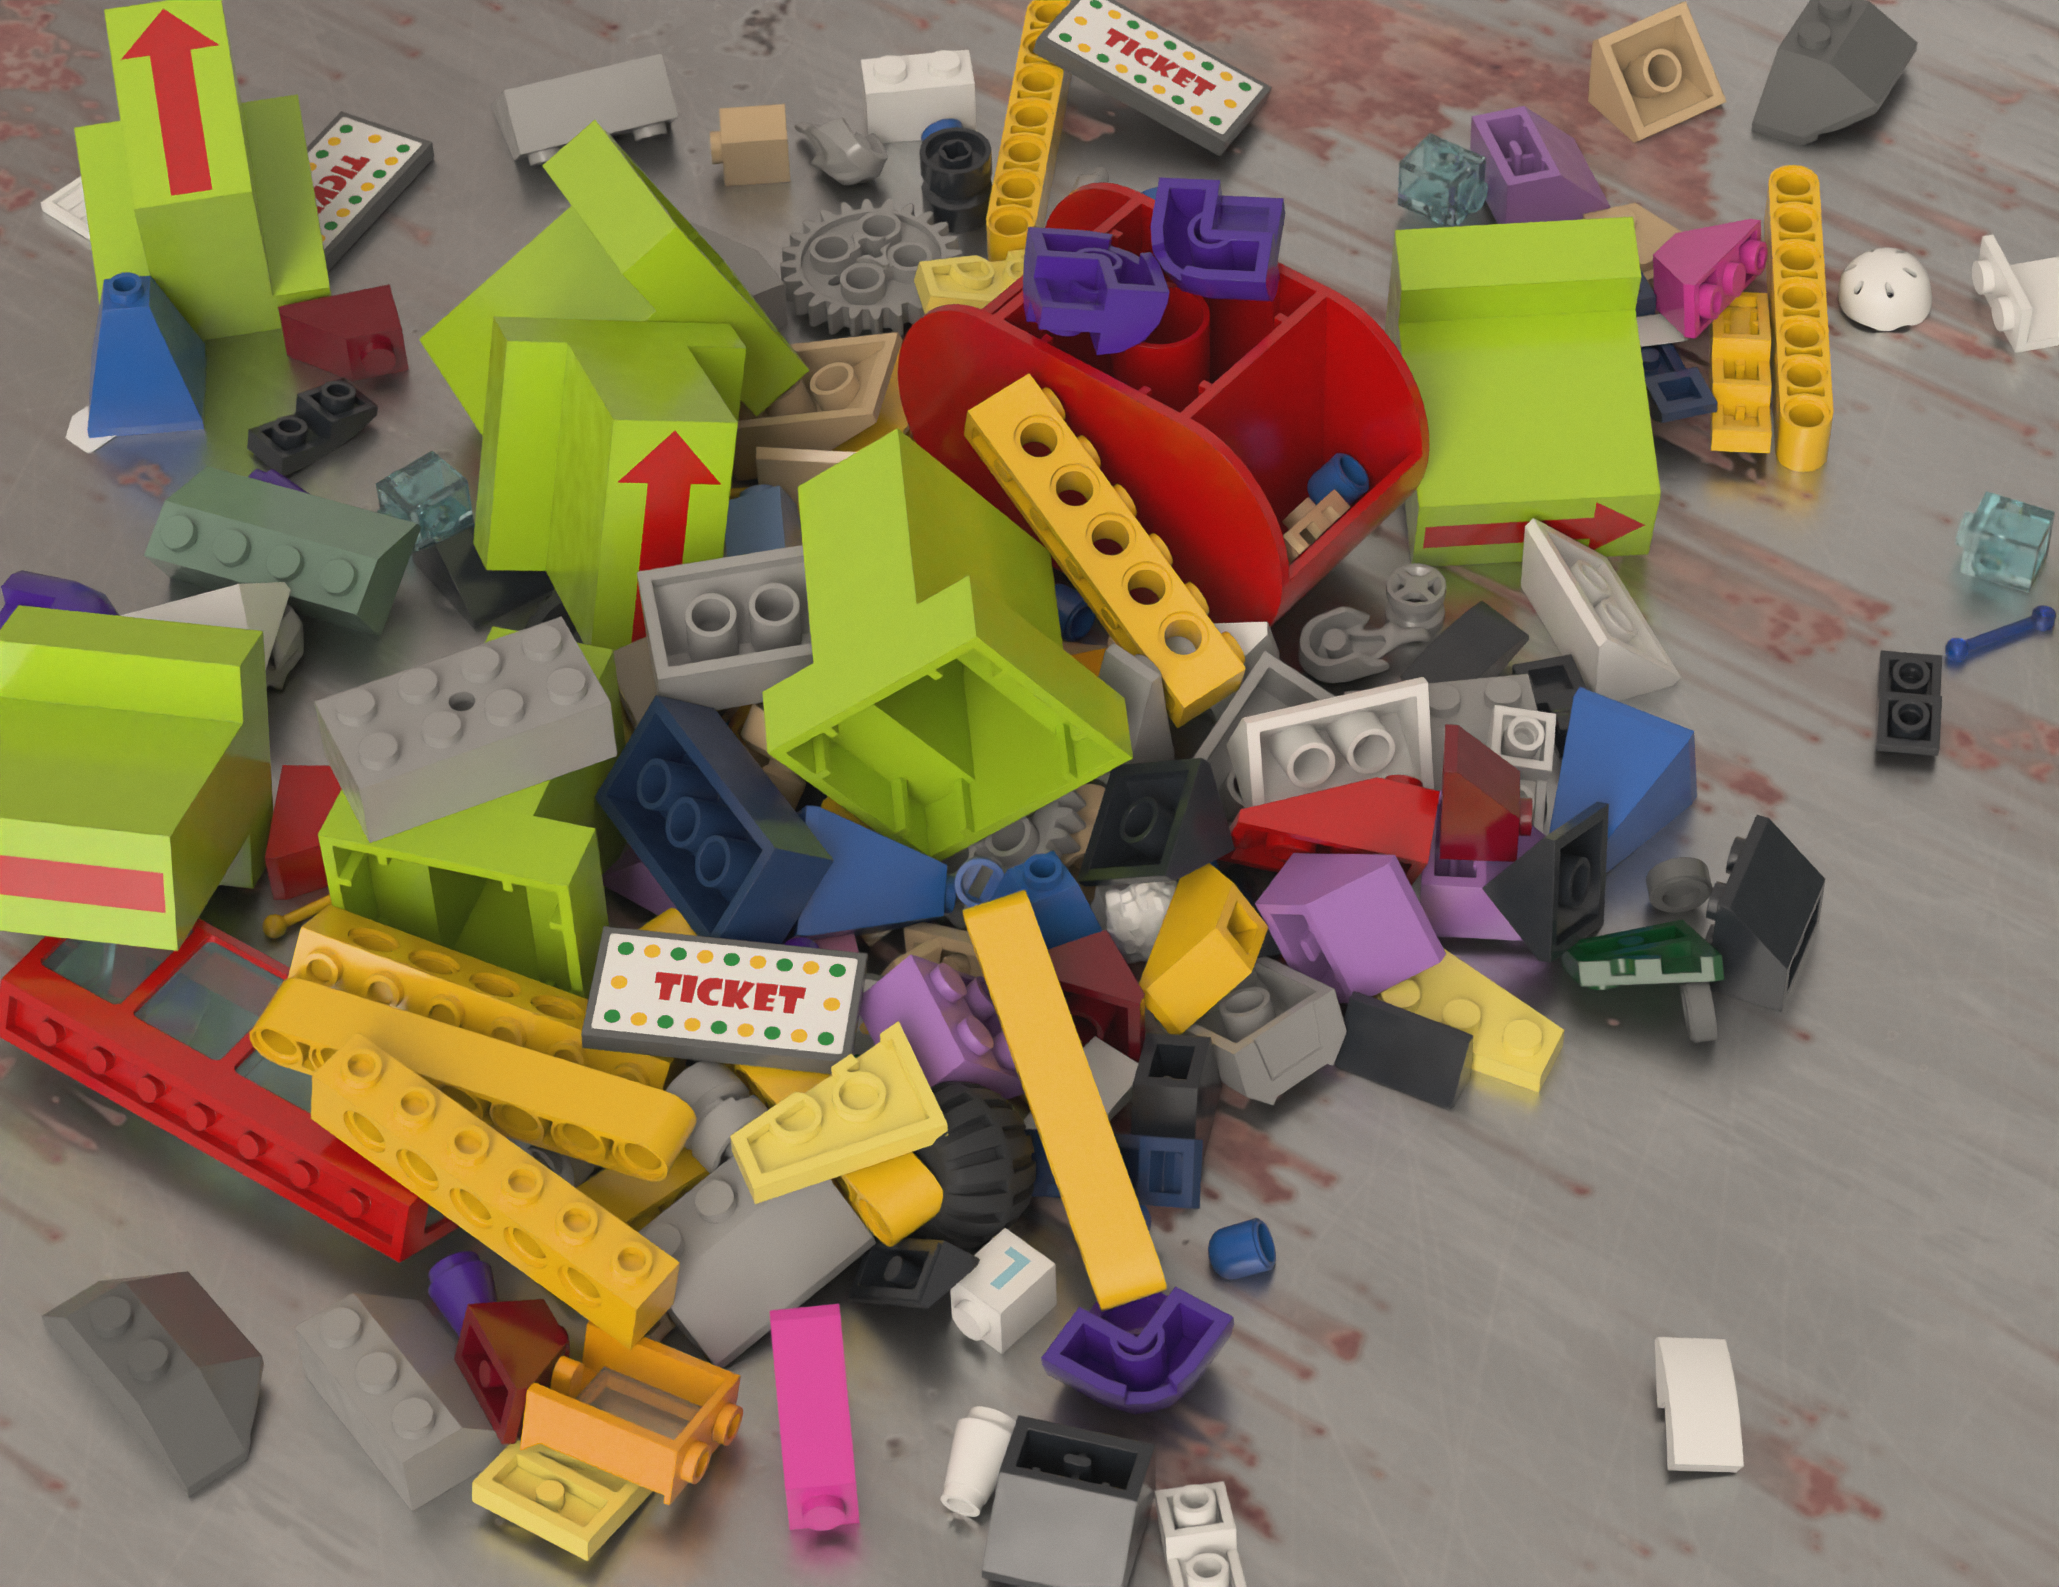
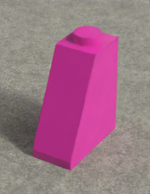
[769,1304,860,1531]

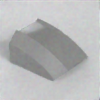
[1154,956,1347,1105]

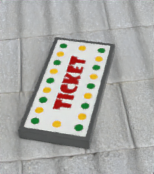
[1033,0,1272,156]
[307,111,434,271]
[581,926,868,1074]

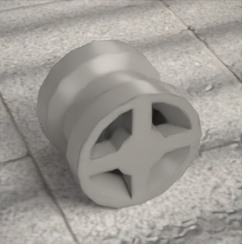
[1385,563,1446,637]

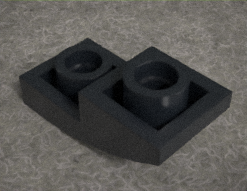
[247,378,378,476]
[1400,600,1529,683]
[1875,650,1943,756]

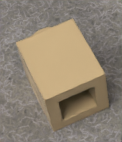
[710,104,791,186]

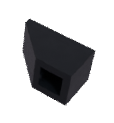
[1131,1032,1223,1164]

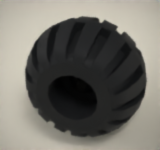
[911,1081,1036,1248]

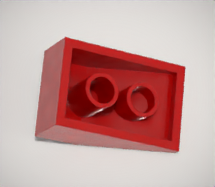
[1217,775,1440,886]

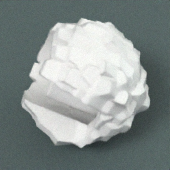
[1091,881,1178,964]

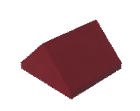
[1048,929,1145,1063]

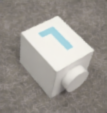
[950,1228,1057,1354]

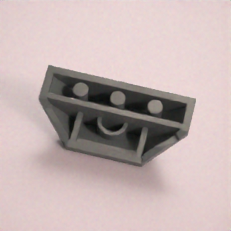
[1752,0,1918,146]
[41,1271,264,1496]

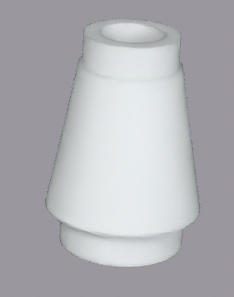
[940,1406,1016,1517]

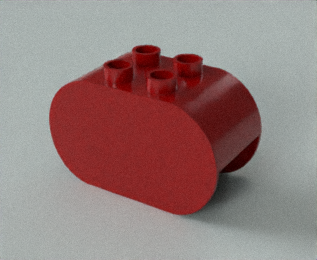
[898,182,1430,627]

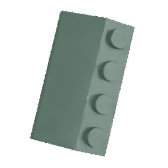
[144,466,421,637]

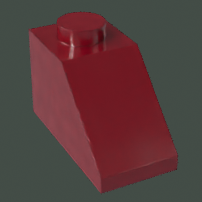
[278,284,409,381]
[1439,724,1533,862]
[454,1299,570,1445]

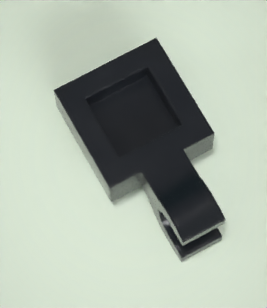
[1512,654,1587,758]

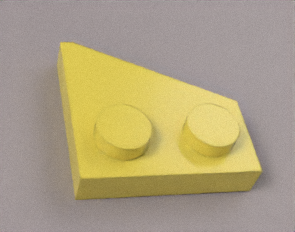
[472,1440,653,1561]

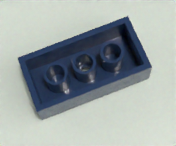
[594,695,834,945]

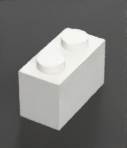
[861,49,977,144]

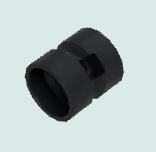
[919,127,993,234]

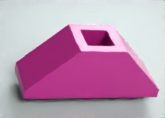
[1653,219,1768,339]

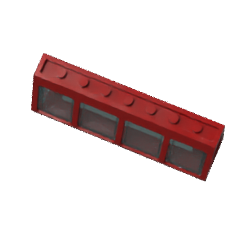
[0,918,505,1263]

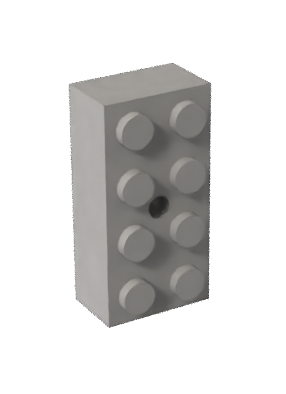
[314,617,617,843]

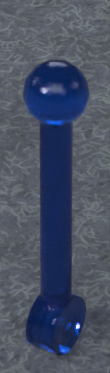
[1945,605,2056,661]

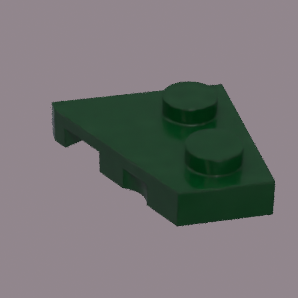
[1561,919,1724,990]

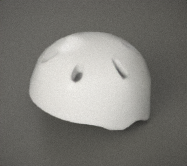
[1838,247,1932,331]

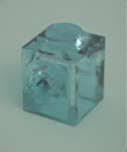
[1398,133,1488,227]
[375,450,474,553]
[1955,491,2055,593]

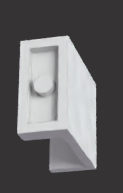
[1972,235,2059,353]

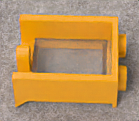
[520,1321,743,1506]

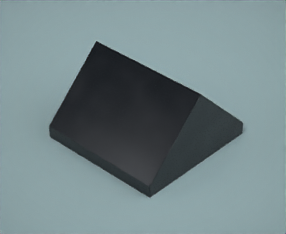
[412,523,555,629]
[1077,758,1235,887]
[1482,802,1609,963]

